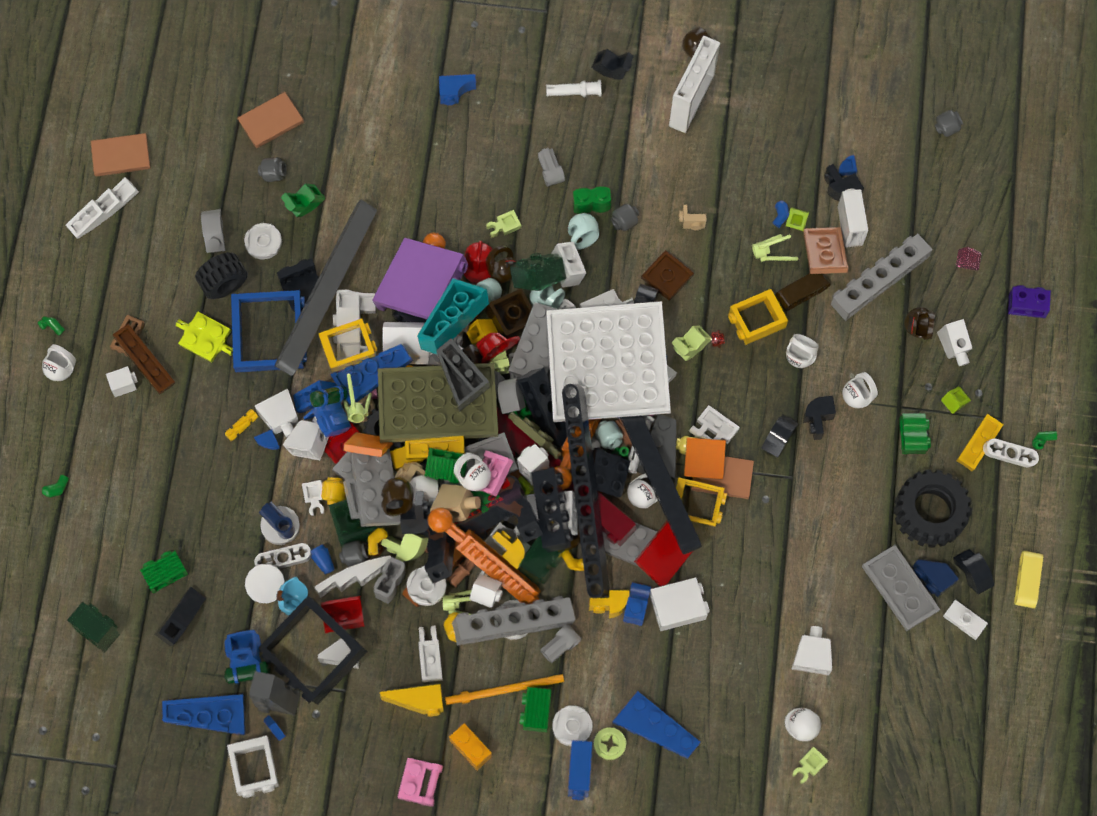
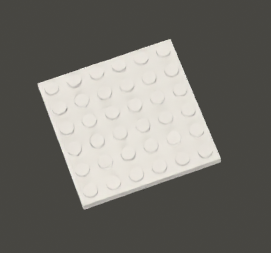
[547,301,671,422]

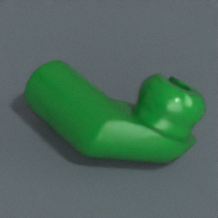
[37,316,65,336]
[1032,431,1057,450]
[611,446,630,459]
[42,475,69,498]

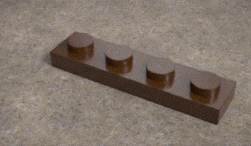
[113,324,175,395]

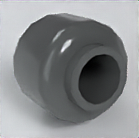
[934,110,963,137]
[258,157,287,182]
[611,204,639,231]
[339,540,370,567]

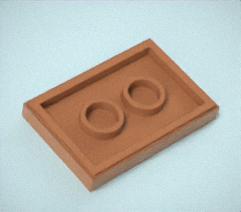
[237,92,304,149]
[91,133,151,177]
[803,227,848,274]
[691,457,754,499]

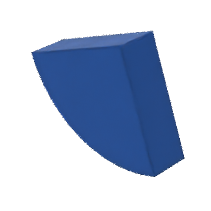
[838,155,857,176]
[254,430,280,450]
[263,715,285,740]

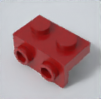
[321,596,365,633]

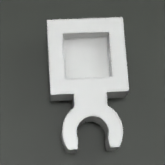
[302,480,325,516]

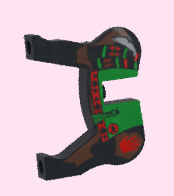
[421,475,543,584]

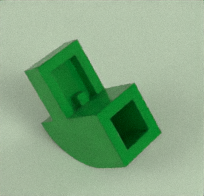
[281,183,325,217]

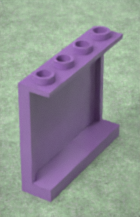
[372,238,468,319]

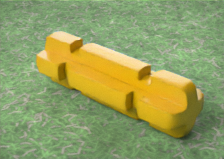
[225,409,258,441]

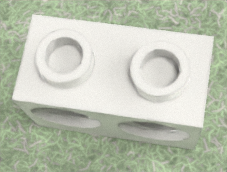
[550,242,586,287]

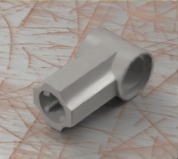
[538,148,565,187]
[540,624,581,664]

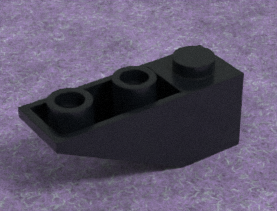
[154,586,206,646]

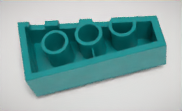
[417,278,490,355]

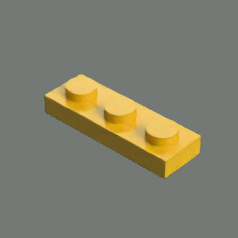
[956,414,1004,471]
[405,436,465,460]

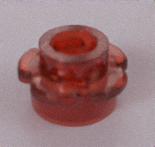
[711,329,725,348]

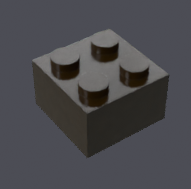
[485,288,532,339]

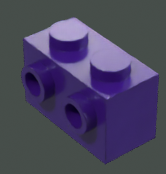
[1008,285,1051,318]

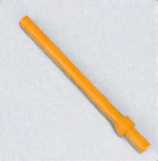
[445,674,564,705]

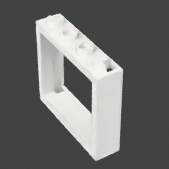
[669,36,720,133]

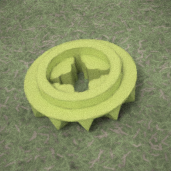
[594,728,626,760]

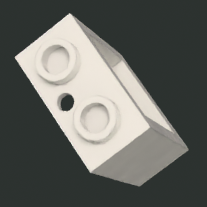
[227,736,279,798]

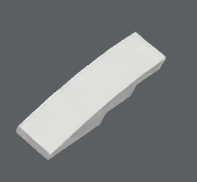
[66,178,139,239]
[314,556,391,598]

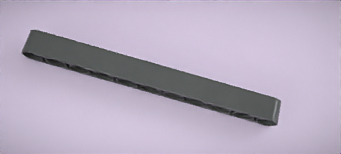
[275,199,377,376]

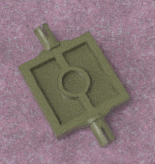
[508,412,561,459]

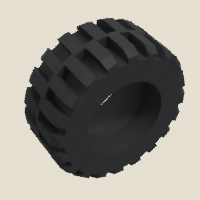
[893,469,972,548]

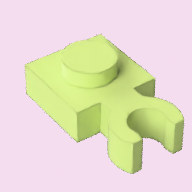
[486,210,521,238]
[792,747,828,784]

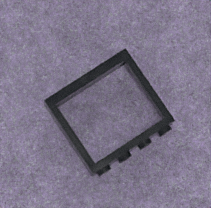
[258,595,368,705]

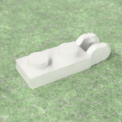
[419,626,442,682]

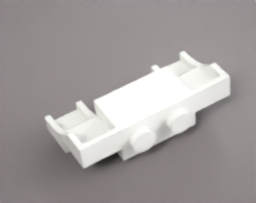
[333,290,376,361]

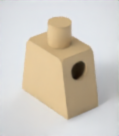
[430,484,481,522]

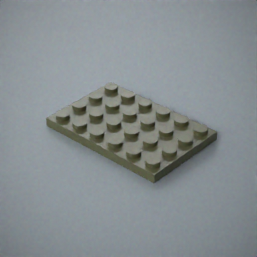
[378,363,498,443]

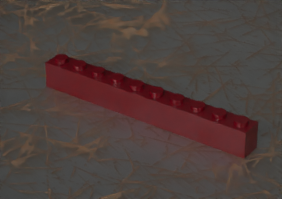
[497,406,636,547]

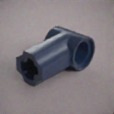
[259,501,295,539]

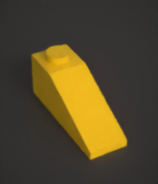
[380,684,444,717]

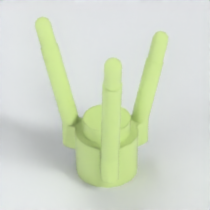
[752,234,799,262]
[343,373,372,423]
[443,590,472,615]

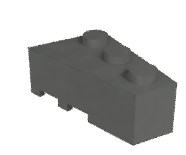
[436,338,490,412]
[637,414,676,483]
[249,671,301,716]

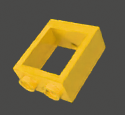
[728,289,788,345]
[318,318,378,373]
[676,478,727,527]

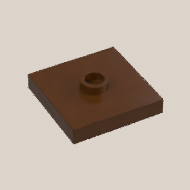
[641,250,694,301]

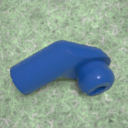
[772,201,789,228]

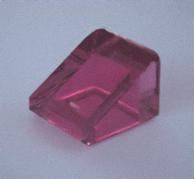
[956,246,981,270]

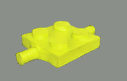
[175,312,233,363]

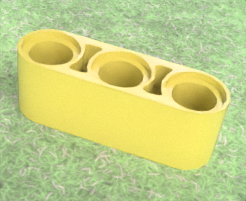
[1014,550,1043,609]

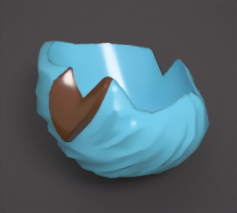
[276,577,309,616]

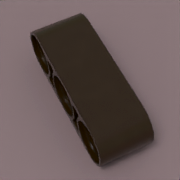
[775,273,831,311]

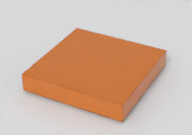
[344,432,393,457]
[684,438,726,479]

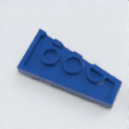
[330,344,413,405]
[612,691,700,759]
[162,694,246,736]

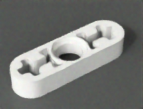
[983,439,1039,468]
[254,543,311,569]

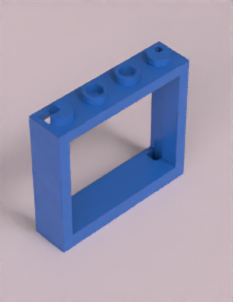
[231,290,307,372]

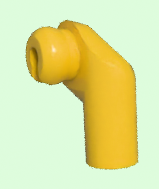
[368,528,388,555]
[561,550,584,571]

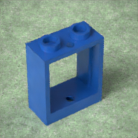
[568,740,592,800]

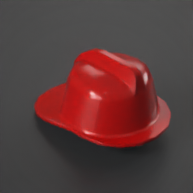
[463,241,493,284]
[476,333,520,364]

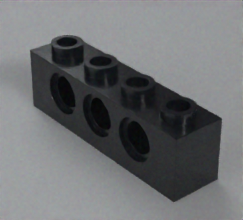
[516,368,567,448]
[531,467,573,553]

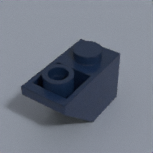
[913,560,959,597]

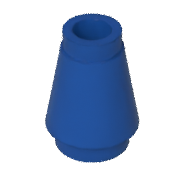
[310,544,335,575]

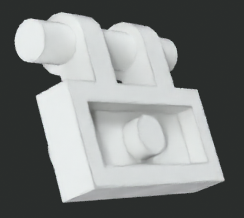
[689,405,740,444]

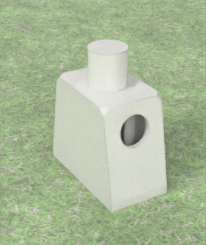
[937,319,972,367]
[255,389,299,438]
[283,416,329,461]
[792,626,832,675]

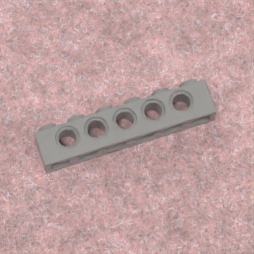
[831,234,933,321]
[452,596,575,646]

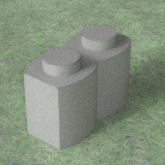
[374,557,406,603]

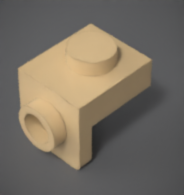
[679,205,706,230]
[395,462,425,482]

